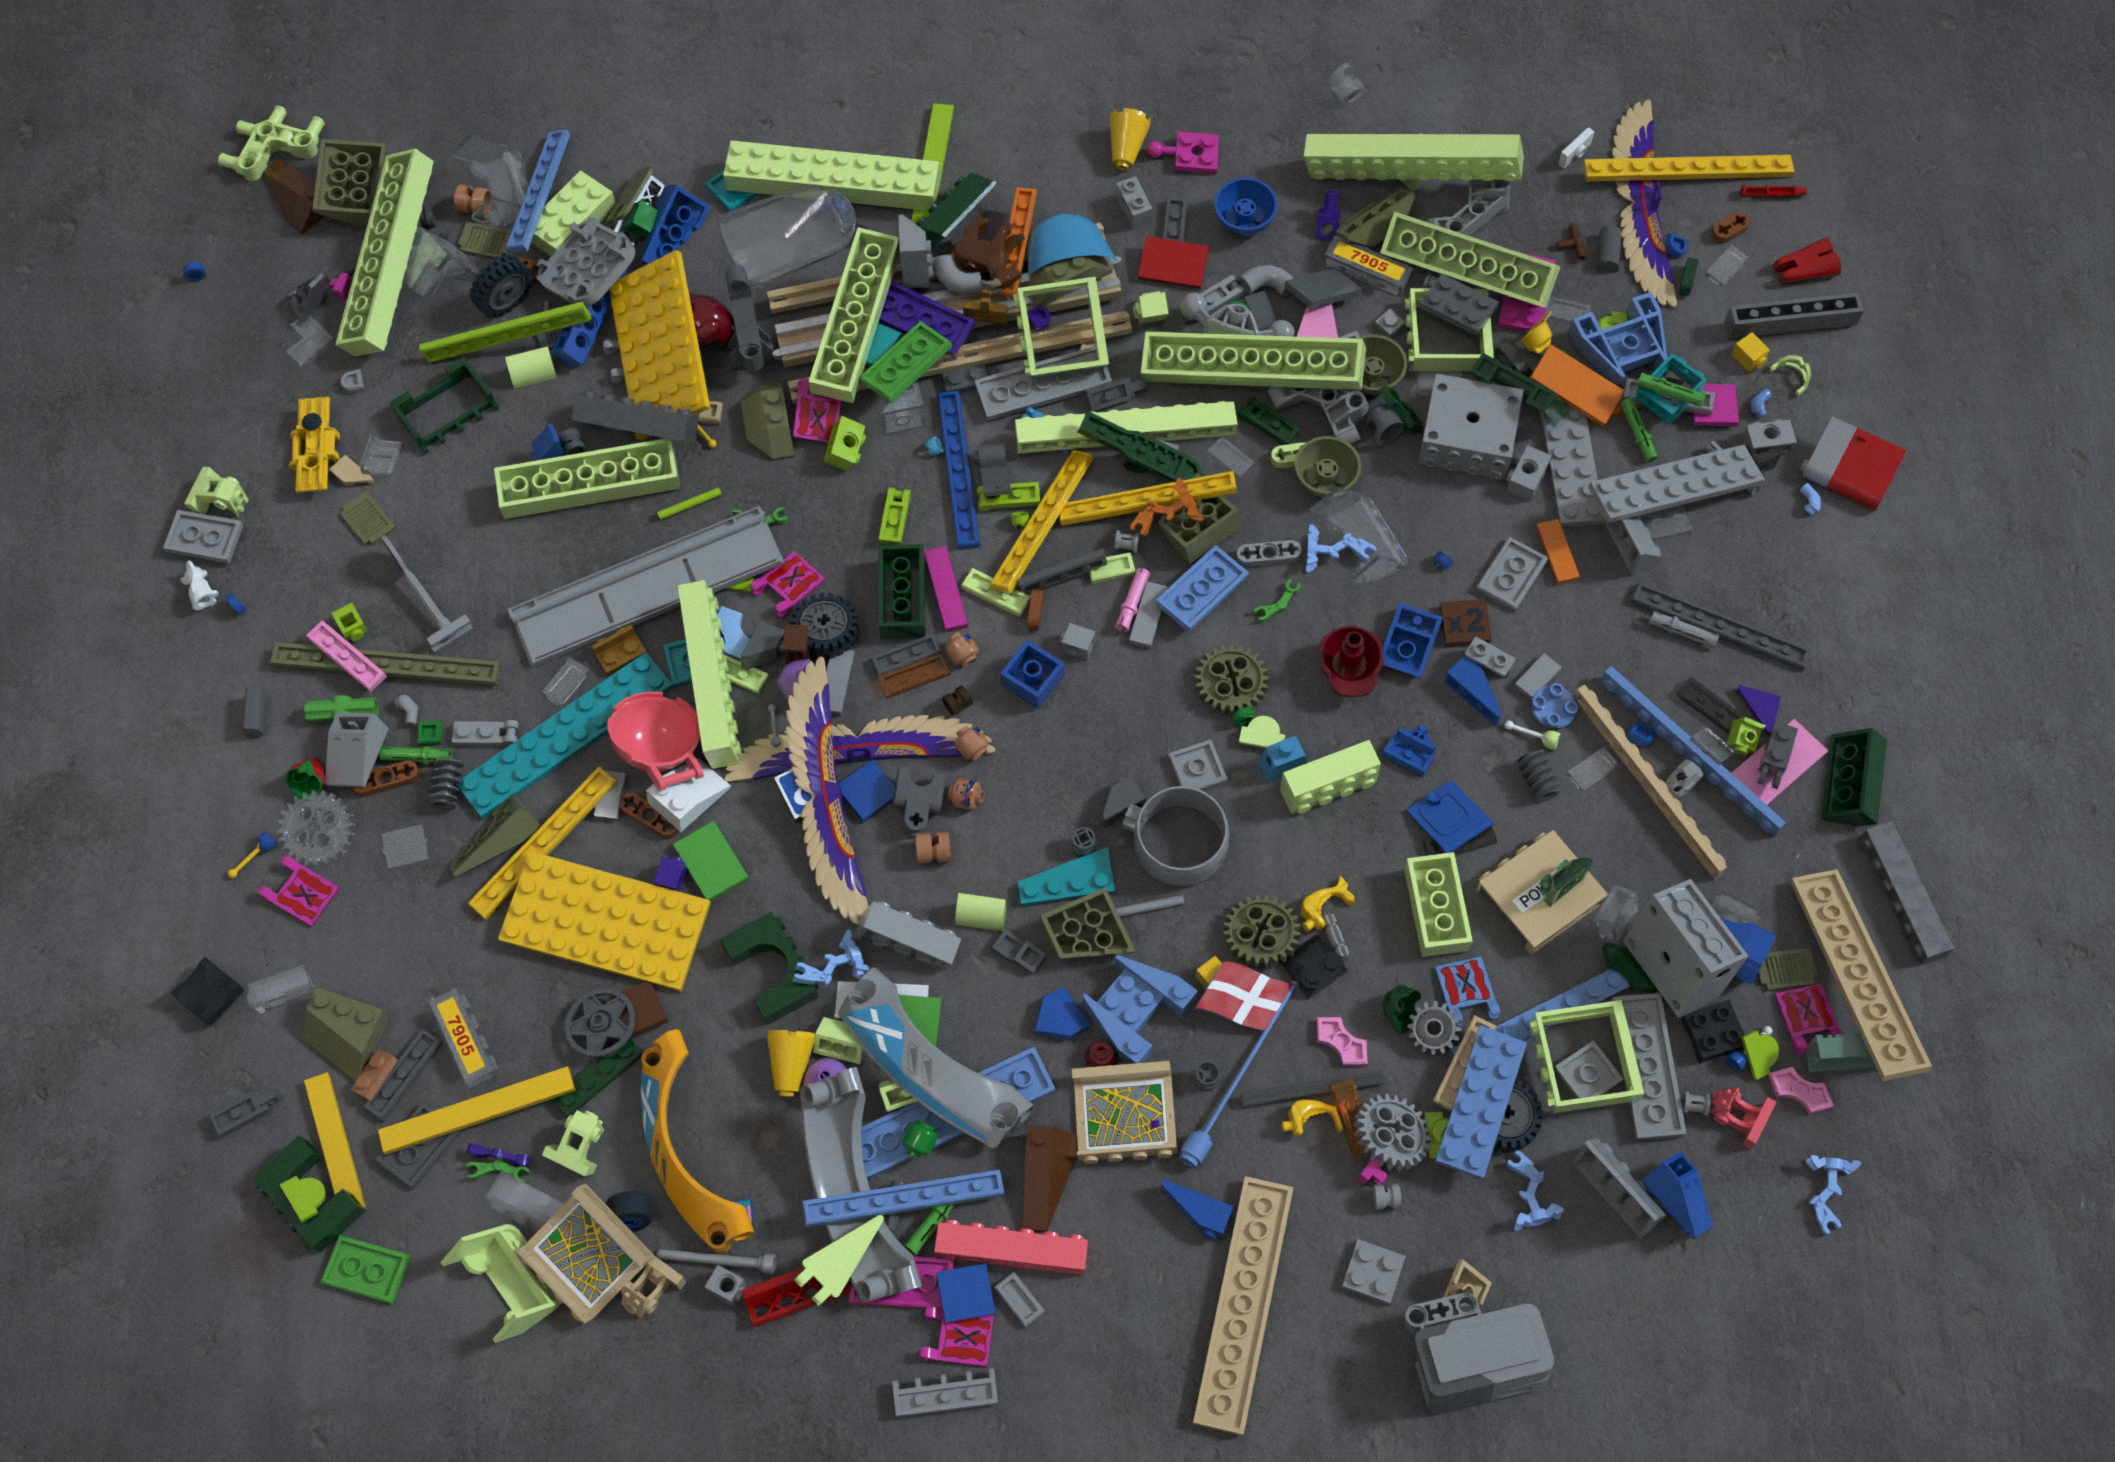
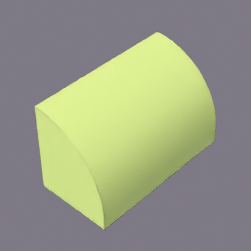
[505,347,557,389]
[955,893,1006,932]
[813,1017,865,1064]

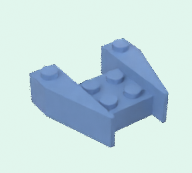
[1568,292,1667,387]
[1083,955,1198,1064]

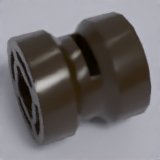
[942,685,974,716]

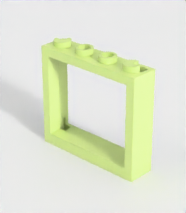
[1013,277,1109,378]
[1404,288,1494,371]
[1529,1000,1644,1113]

